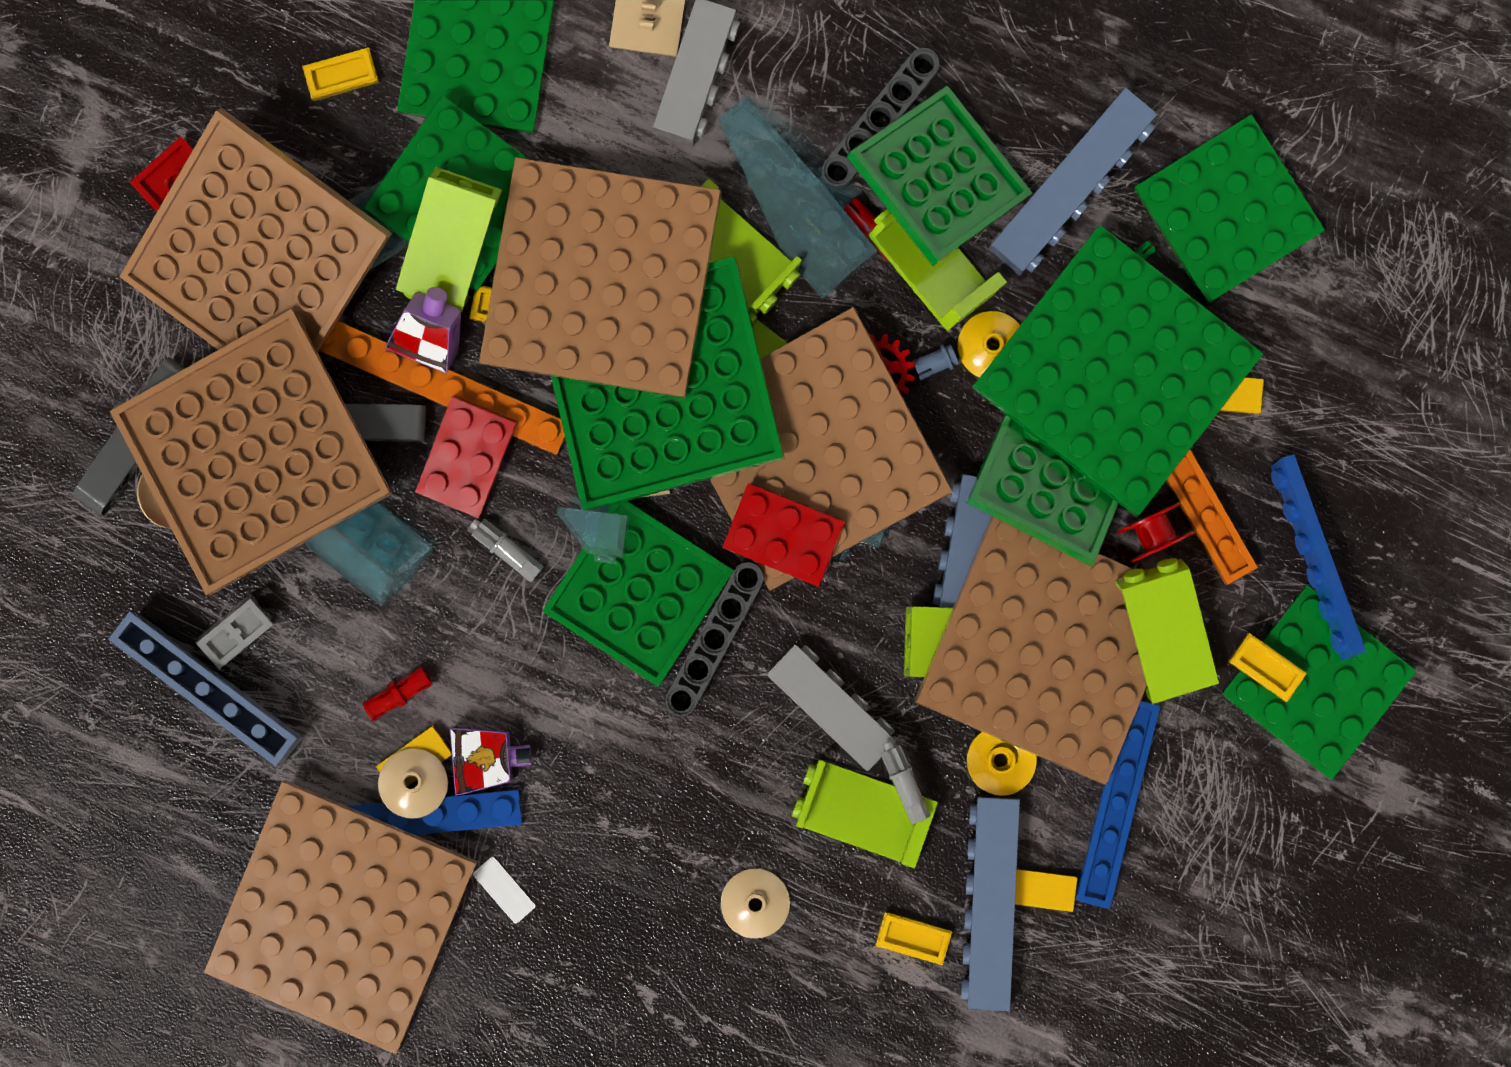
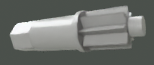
[469,519,544,582]
[880,741,931,824]

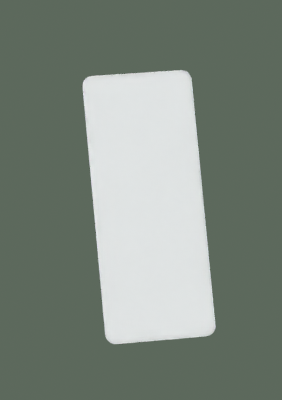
[473,857,535,924]

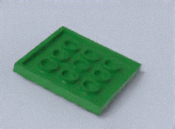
[397,0,555,134]
[846,85,1032,266]
[362,96,529,291]
[1134,114,1325,305]
[966,413,1118,566]
[542,501,734,687]
[1220,585,1417,780]

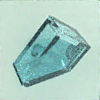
[557,507,629,564]

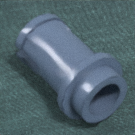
[912,344,959,380]

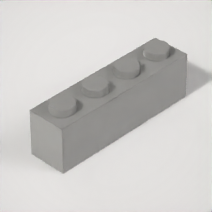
[653,0,740,146]
[766,645,896,772]

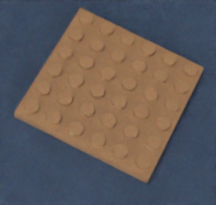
[120,108,392,353]
[479,157,722,398]
[710,307,954,591]
[110,309,392,596]
[914,516,1147,785]
[204,780,477,1054]

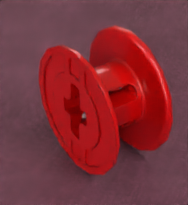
[1116,502,1194,563]

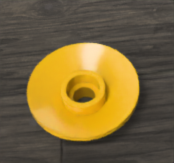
[957,311,1020,377]
[967,732,1037,796]

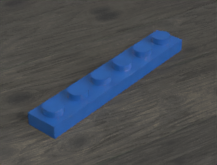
[1271,454,1366,661]
[1075,701,1160,909]
[348,789,522,835]

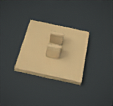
[609,0,685,57]

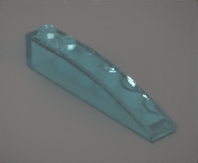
[718,98,877,300]
[305,503,434,607]

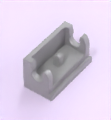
[196,593,273,669]

